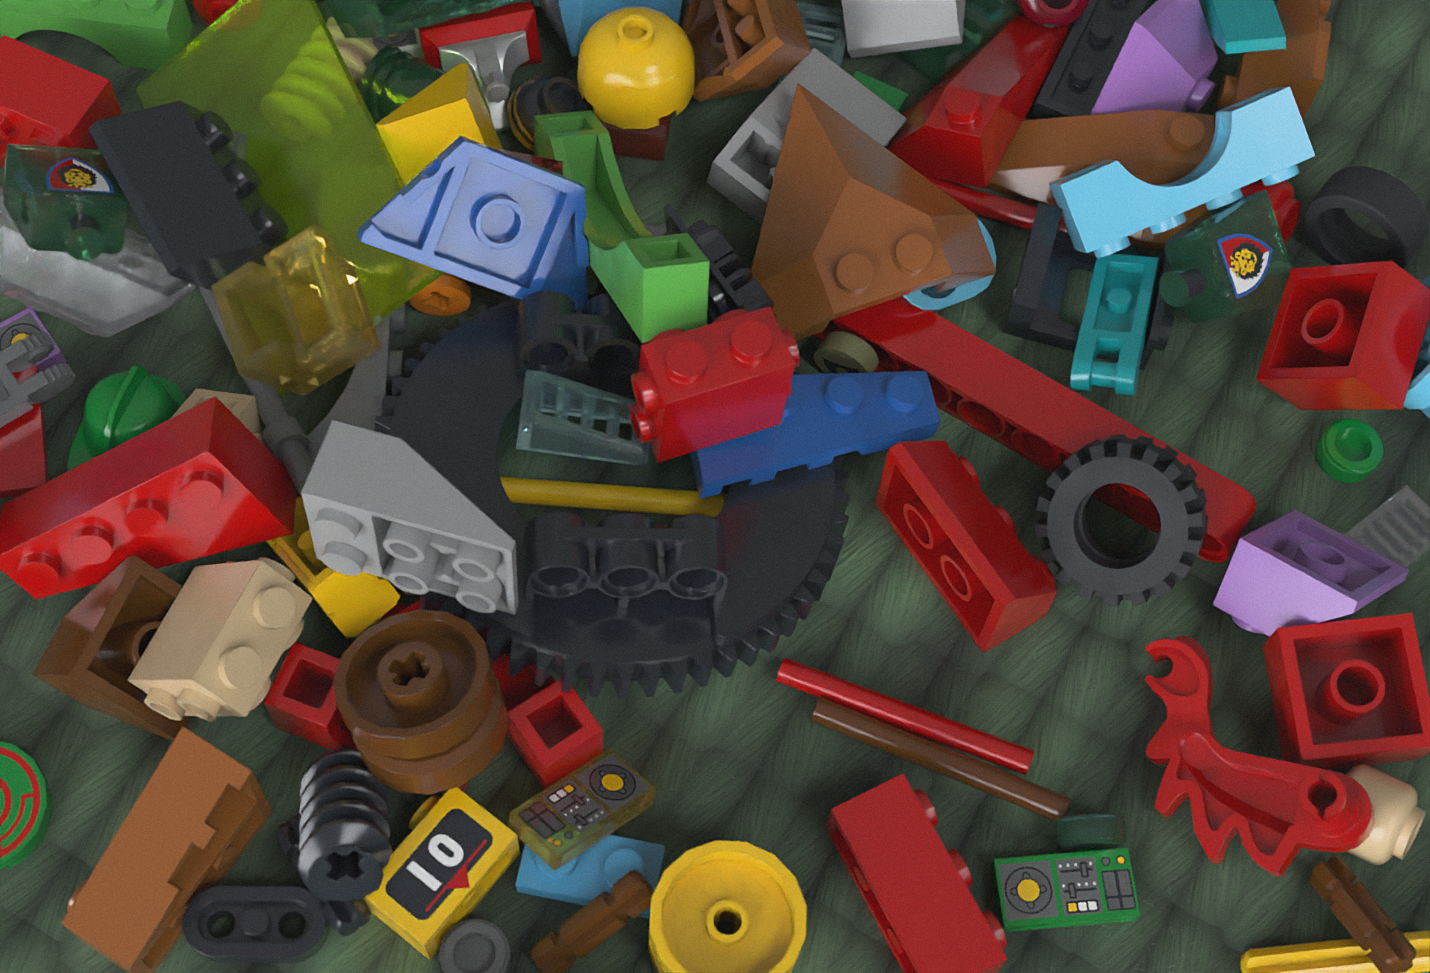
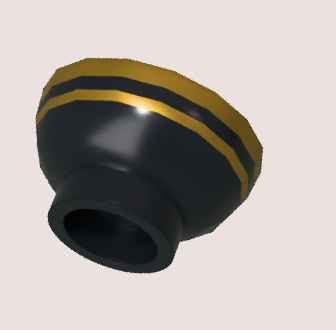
[507,76,588,152]

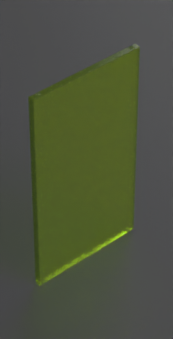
[136,0,444,397]

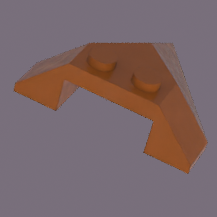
[749,83,996,341]

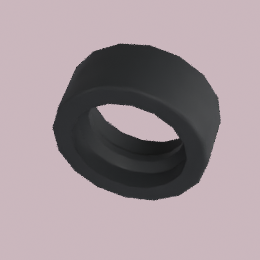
[1304,166,1429,269]

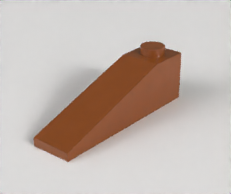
[1216,0,1331,121]

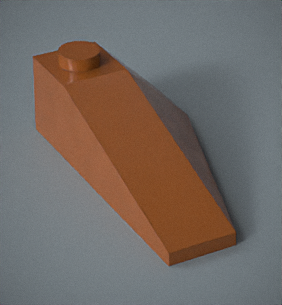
[986,109,1214,253]

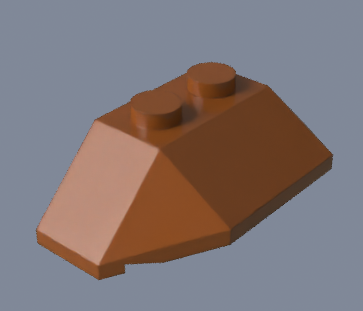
[681,0,812,102]

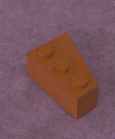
[61,726,274,973]

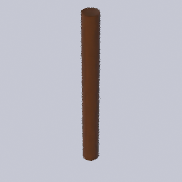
[811,697,1070,823]

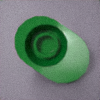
[67,364,187,471]

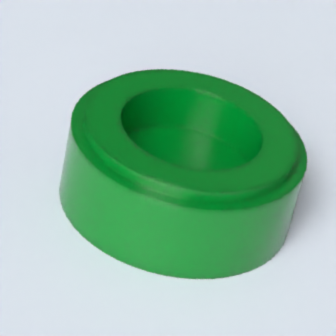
[1315,418,1383,483]

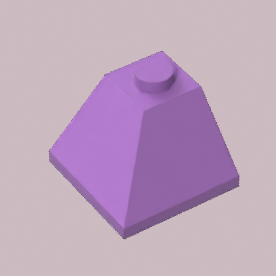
[1090,0,1218,115]
[1213,510,1409,637]

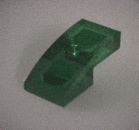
[896,0,1019,85]

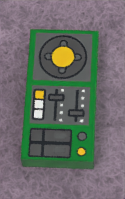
[990,848,1140,932]

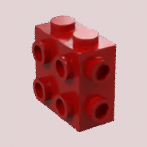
[628,306,800,463]

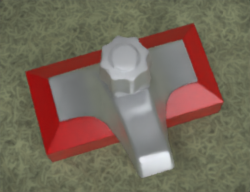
[416,0,542,133]

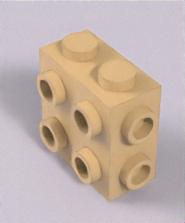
[127,558,313,721]

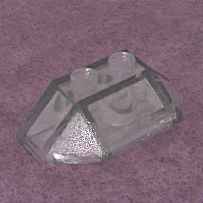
[0,186,200,338]

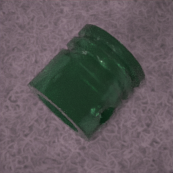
[358,45,447,119]

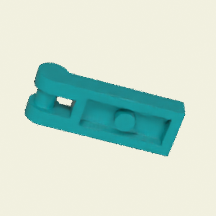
[1071,254,1159,396]

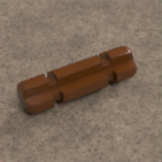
[1310,856,1417,973]
[530,870,654,973]

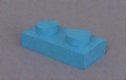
[515,826,665,919]

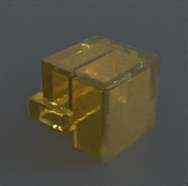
[211,225,382,396]

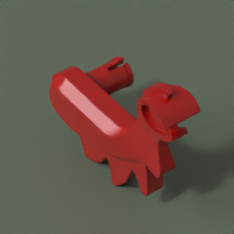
[1145,636,1375,877]

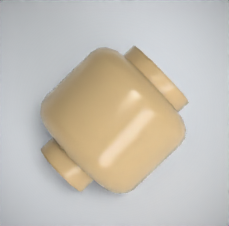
[1346,764,1426,865]

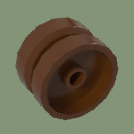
[334,610,509,795]

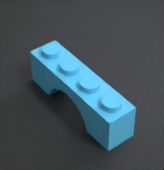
[1049,87,1315,258]

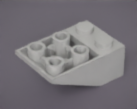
[707,48,907,225]
[301,420,518,615]

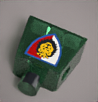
[2,144,129,261]
[1159,189,1292,323]

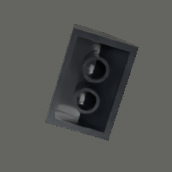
[88,100,298,302]

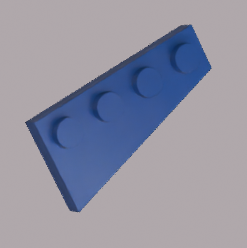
[690,371,941,499]

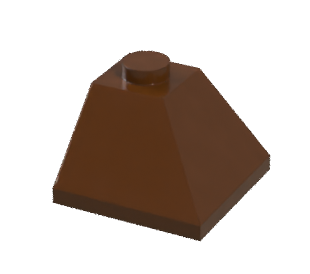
[32,556,191,740]

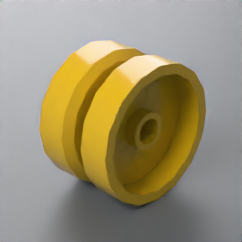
[648,840,807,973]

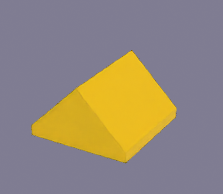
[376,63,504,187]

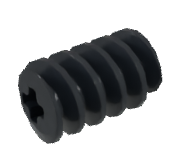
[298,748,391,901]

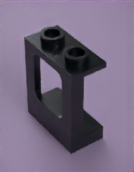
[1003,203,1185,370]

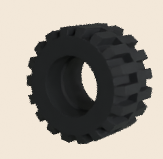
[1035,434,1209,607]

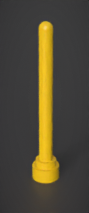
[500,477,724,518]

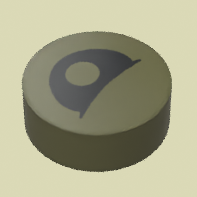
[814,331,879,374]

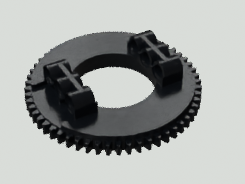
[374,283,850,698]

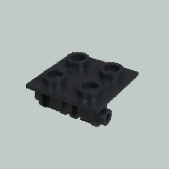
[662,204,777,324]

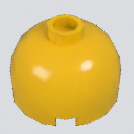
[577,6,695,129]

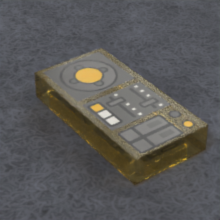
[508,749,657,871]

